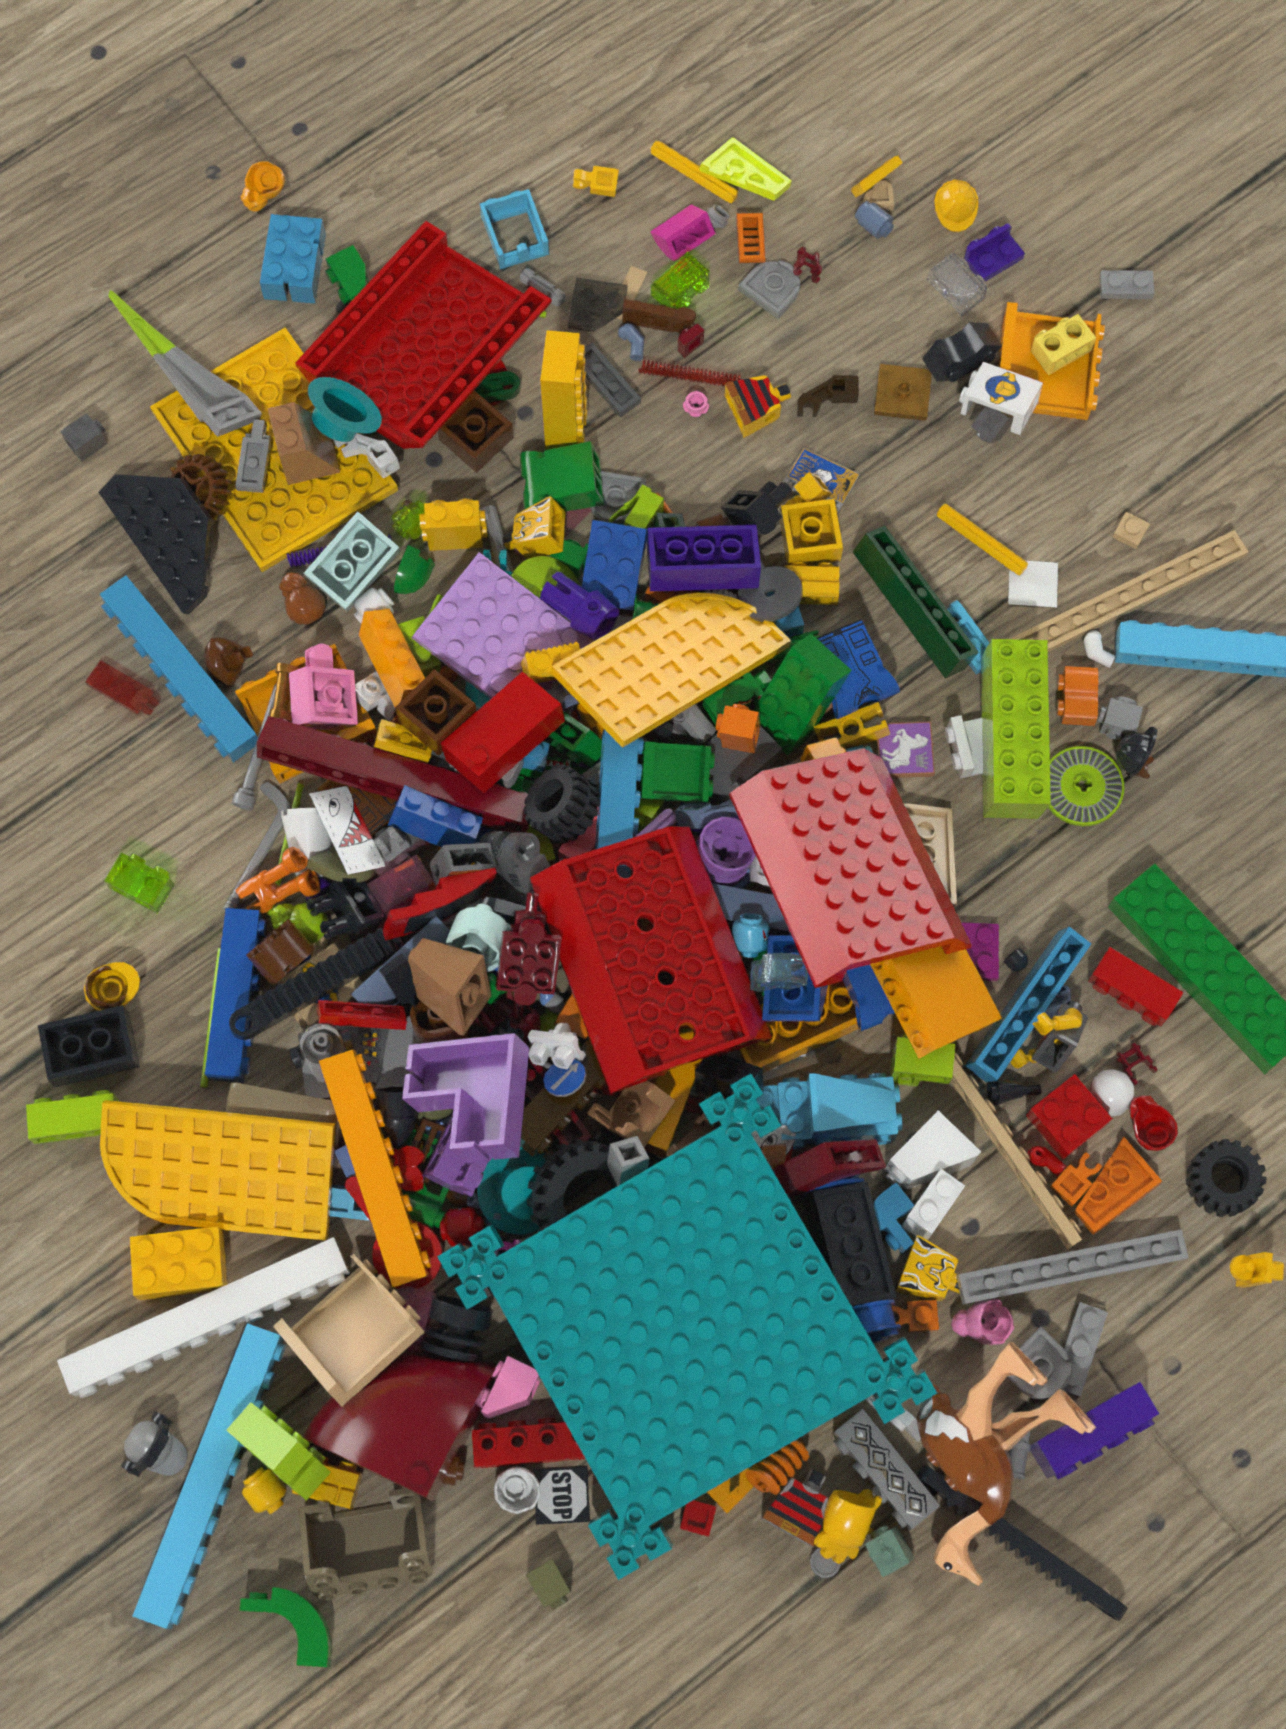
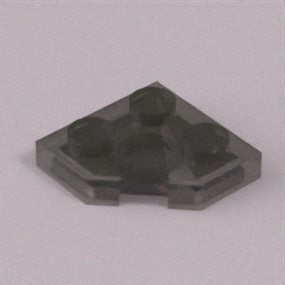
[567,278,628,332]

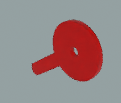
[345,1176,443,1290]

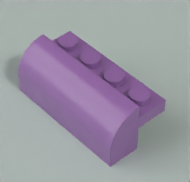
[423,1113,492,1197]

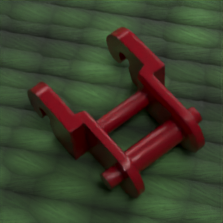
[793,246,822,284]
[1116,1042,1158,1086]

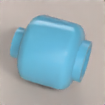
[732,913,769,958]

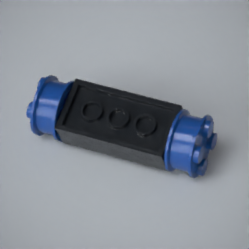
[802,1175,901,1343]

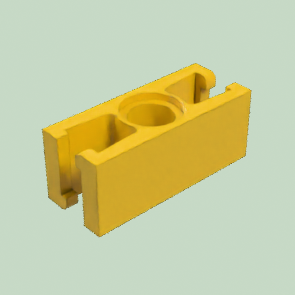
[814,702,891,749]

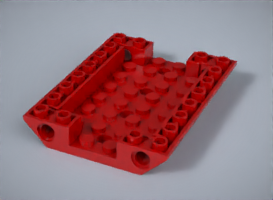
[530,826,772,1094]

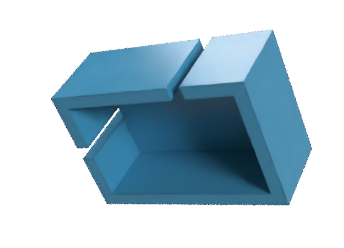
[260,214,326,304]

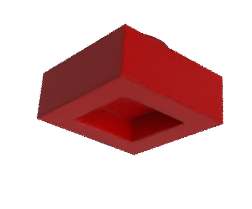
[680,1500,717,1537]

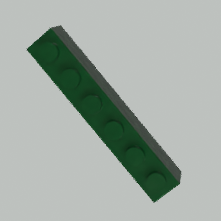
[853,526,979,679]

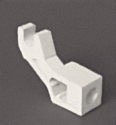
[333,434,400,479]

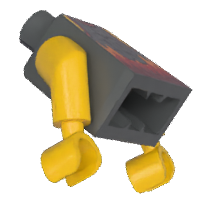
[1010,1001,1088,1073]

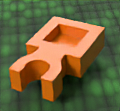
[1050,1152,1103,1207]
[892,1300,939,1333]

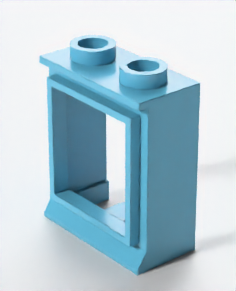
[480,189,549,269]

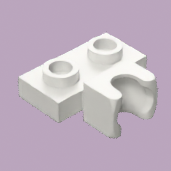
[355,671,396,721]

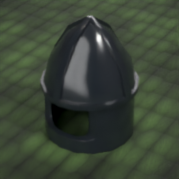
[374,1089,418,1149]

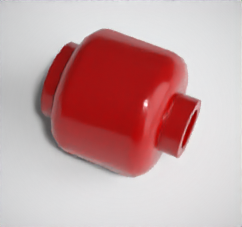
[440,1207,485,1247]

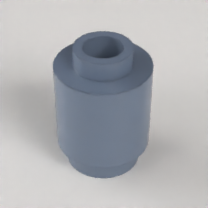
[855,201,894,239]

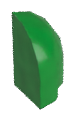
[394,545,435,595]

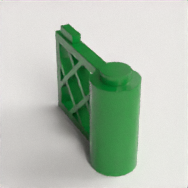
[401,1130,449,1230]

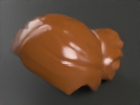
[279,572,326,625]

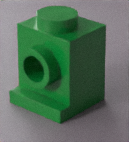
[549,539,588,579]

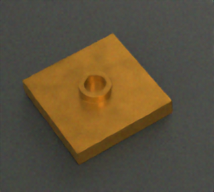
[874,364,932,421]

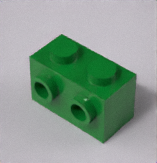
[549,711,602,768]

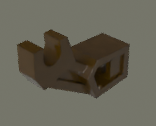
[797,375,859,417]

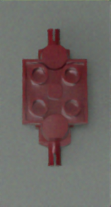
[495,893,562,1018]

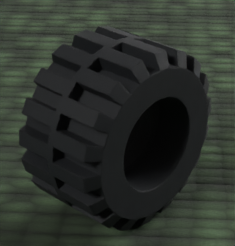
[524,765,600,844]
[1186,1139,1267,1217]

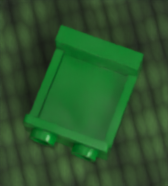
[637,742,715,802]

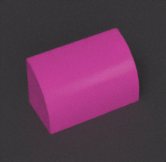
[650,204,715,261]

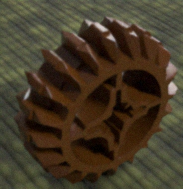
[167,454,233,522]

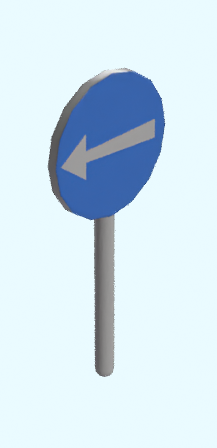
[529,1049,586,1097]

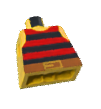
[724,375,791,438]

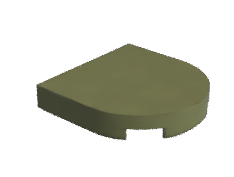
[307,847,375,882]

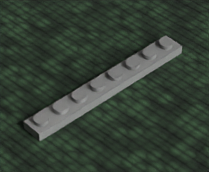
[956,1229,1189,1305]

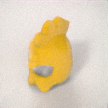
[814,1489,882,1564]

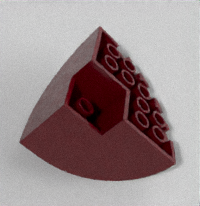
[303,1352,497,1502]

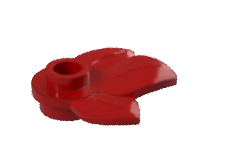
[390,1146,425,1192]

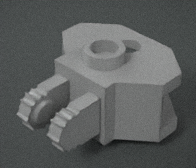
[373,826,426,878]

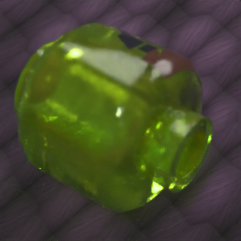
[391,500,424,540]

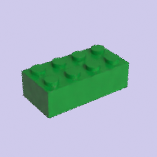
[753,634,852,756]

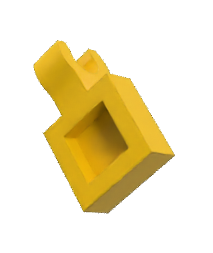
[573,166,619,197]

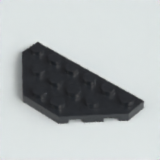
[98,474,214,615]

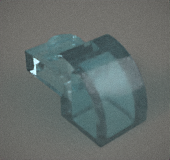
[750,953,808,992]

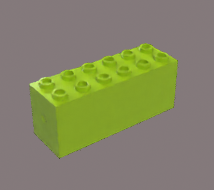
[981,639,1051,819]

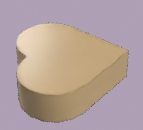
[863,180,894,211]

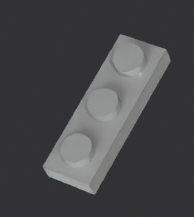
[1063,1302,1108,1398]

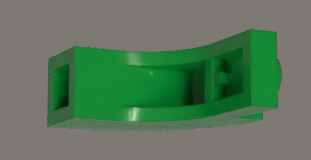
[239,1587,332,1667]

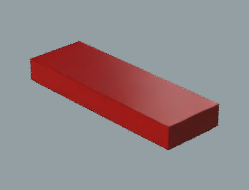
[317,1000,407,1030]

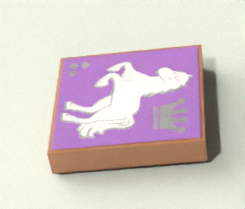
[876,722,935,778]

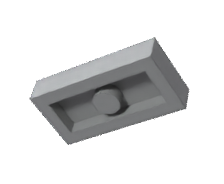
[1099,270,1154,299]

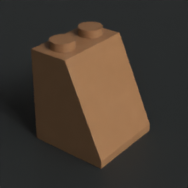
[267,402,340,485]
[408,938,491,1036]

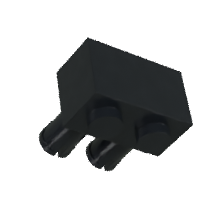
[720,481,793,535]
[306,878,385,941]

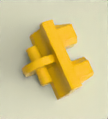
[1229,1252,1284,1288]

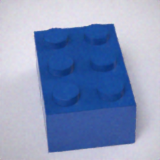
[582,520,648,611]

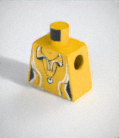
[503,496,565,559]
[895,1235,960,1301]

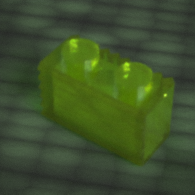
[651,252,710,310]

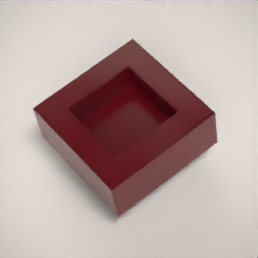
[677,323,704,358]

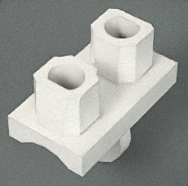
[528,1023,586,1069]

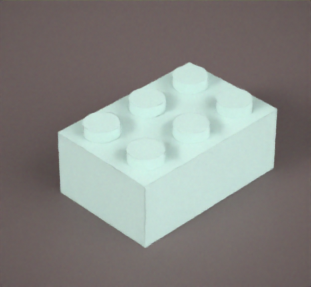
[304,511,400,612]

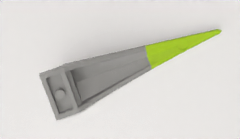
[109,290,262,437]

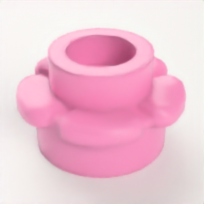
[683,391,709,417]

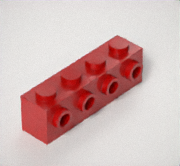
[472,1418,586,1469]

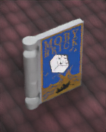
[782,447,860,515]

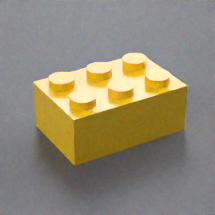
[130,1226,227,1300]

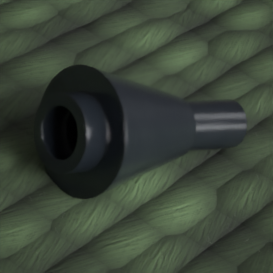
[987,1078,1042,1105]

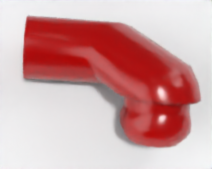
[1027,1146,1067,1177]

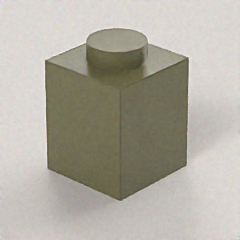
[526,1559,571,1610]

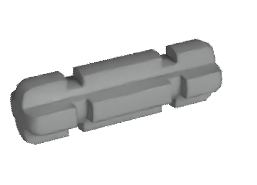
[520,268,566,306]

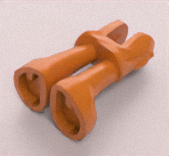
[235,846,320,914]

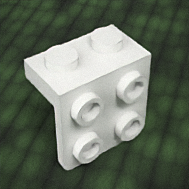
[945,715,983,778]

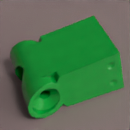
[520,441,604,512]

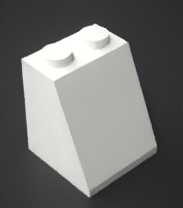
[884,1111,981,1191]

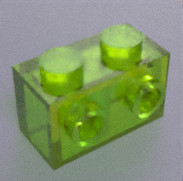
[104,852,175,914]

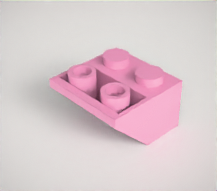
[479,1356,541,1419]

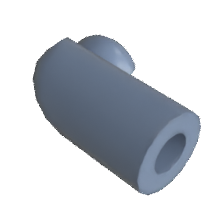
[618,323,644,361]

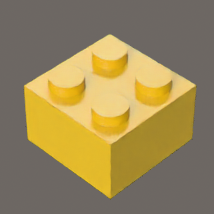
[779,499,843,566]

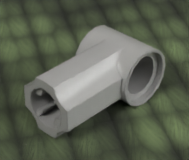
[670,703,716,744]

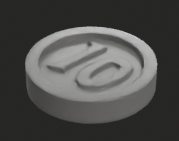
[810,1548,841,1578]

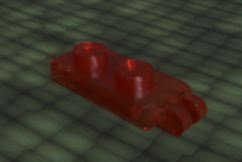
[85,660,160,716]

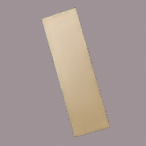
[608,266,648,320]

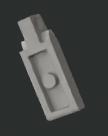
[236,419,271,493]

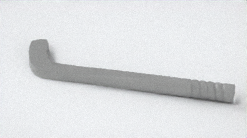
[223,782,291,910]

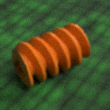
[746,1438,810,1495]

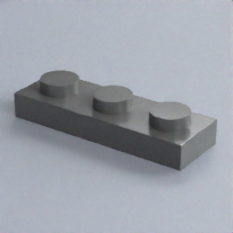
[584,342,641,417]

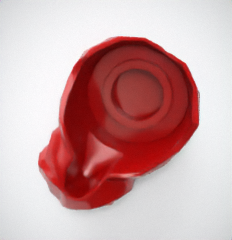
[1129,1095,1178,1151]

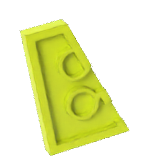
[699,137,792,201]

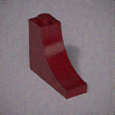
[772,1139,886,1197]

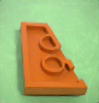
[1074,1137,1162,1235]

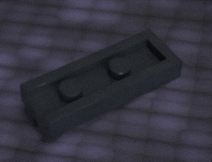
[378,954,420,1016]

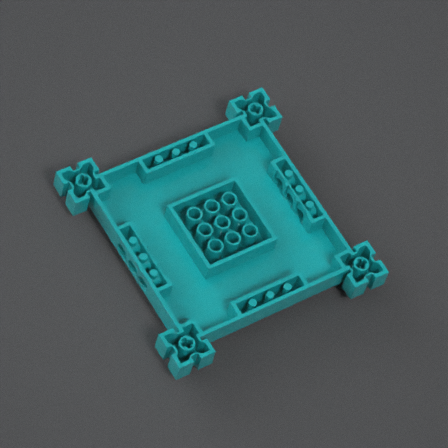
[437,1074,937,1580]

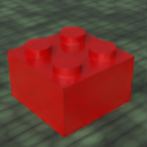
[1026,1074,1113,1160]

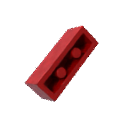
[1088,947,1184,1027]

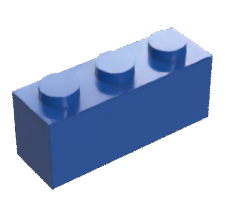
[388,785,483,847]

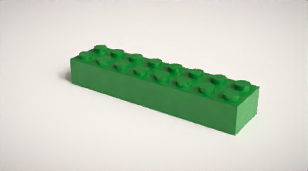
[1108,863,1286,1075]

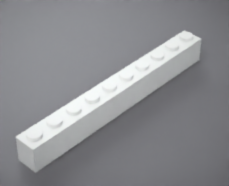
[57,1237,350,1398]

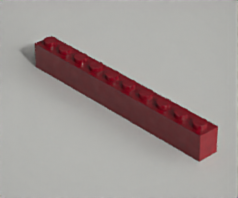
[257,716,530,833]

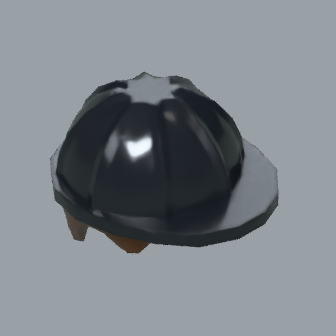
[1116,726,1157,779]

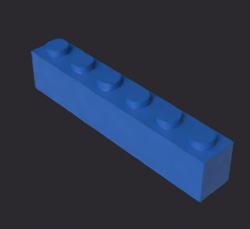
[205,908,267,1083]

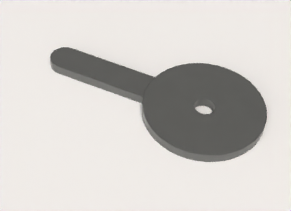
[738,560,803,622]

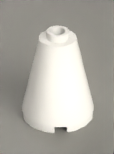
[281,808,332,879]

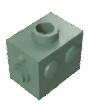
[865,1525,915,1577]

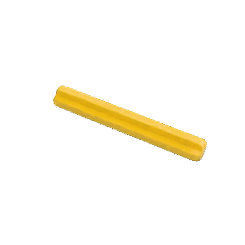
[651,140,738,204]
[937,504,1028,576]

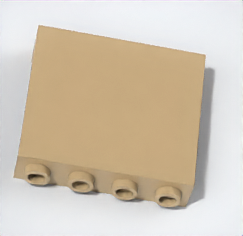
[273,1254,424,1407]

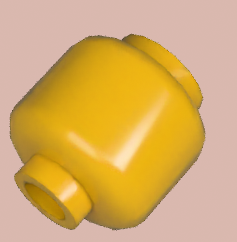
[241,1467,287,1514]

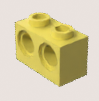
[1031,314,1096,375]

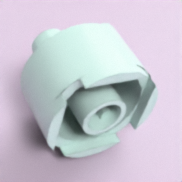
[446,904,510,972]

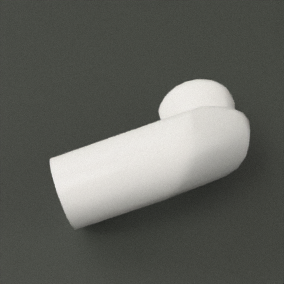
[1083,630,1116,668]

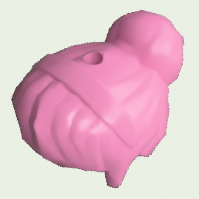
[951,1298,1014,1345]

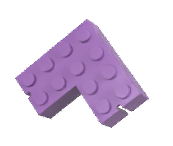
[402,1033,529,1162]

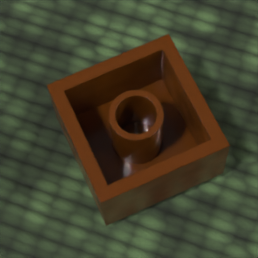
[438,391,514,473]
[395,669,477,756]

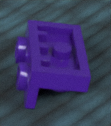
[964,223,1025,284]

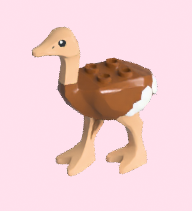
[917,1342,1096,1586]

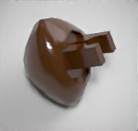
[204,637,253,685]

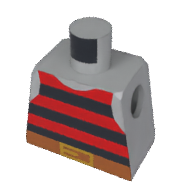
[762,1468,829,1548]

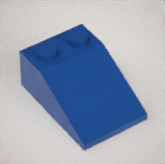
[762,936,828,1021]

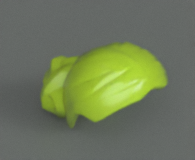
[270,903,328,944]

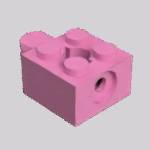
[289,643,358,731]

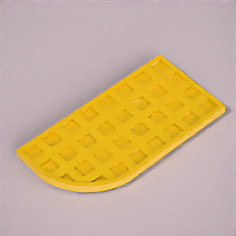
[551,593,791,748]
[100,1100,336,1241]

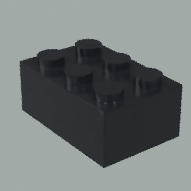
[38,1005,140,1088]

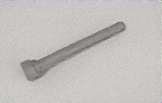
[231,683,277,810]

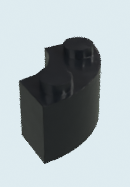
[922,322,1002,382]

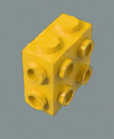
[420,498,488,551]

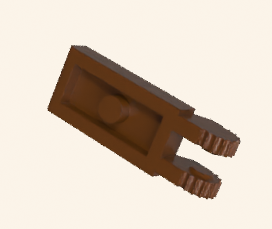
[622,299,696,333]

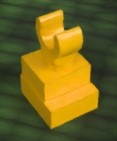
[784,472,832,505]

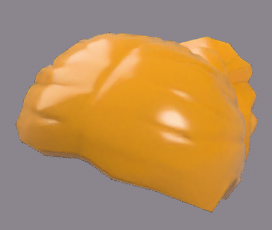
[241,162,285,212]

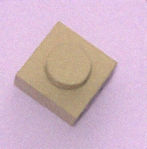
[1112,512,1150,549]

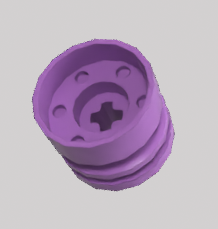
[696,817,756,887]

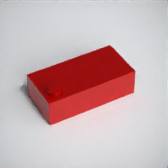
[440,671,565,793]

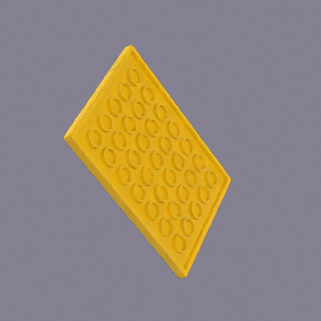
[150,328,399,572]

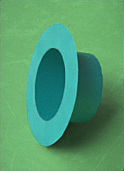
[308,377,382,442]
[478,1147,546,1234]

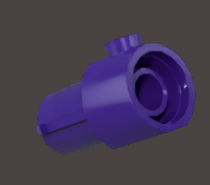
[540,572,619,641]

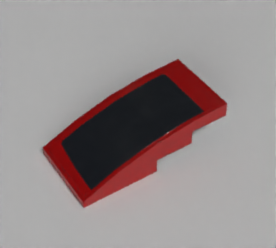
[383,868,497,941]

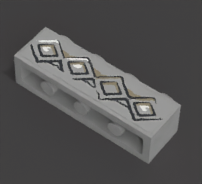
[833,1409,940,1531]

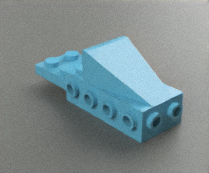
[721,1073,902,1149]

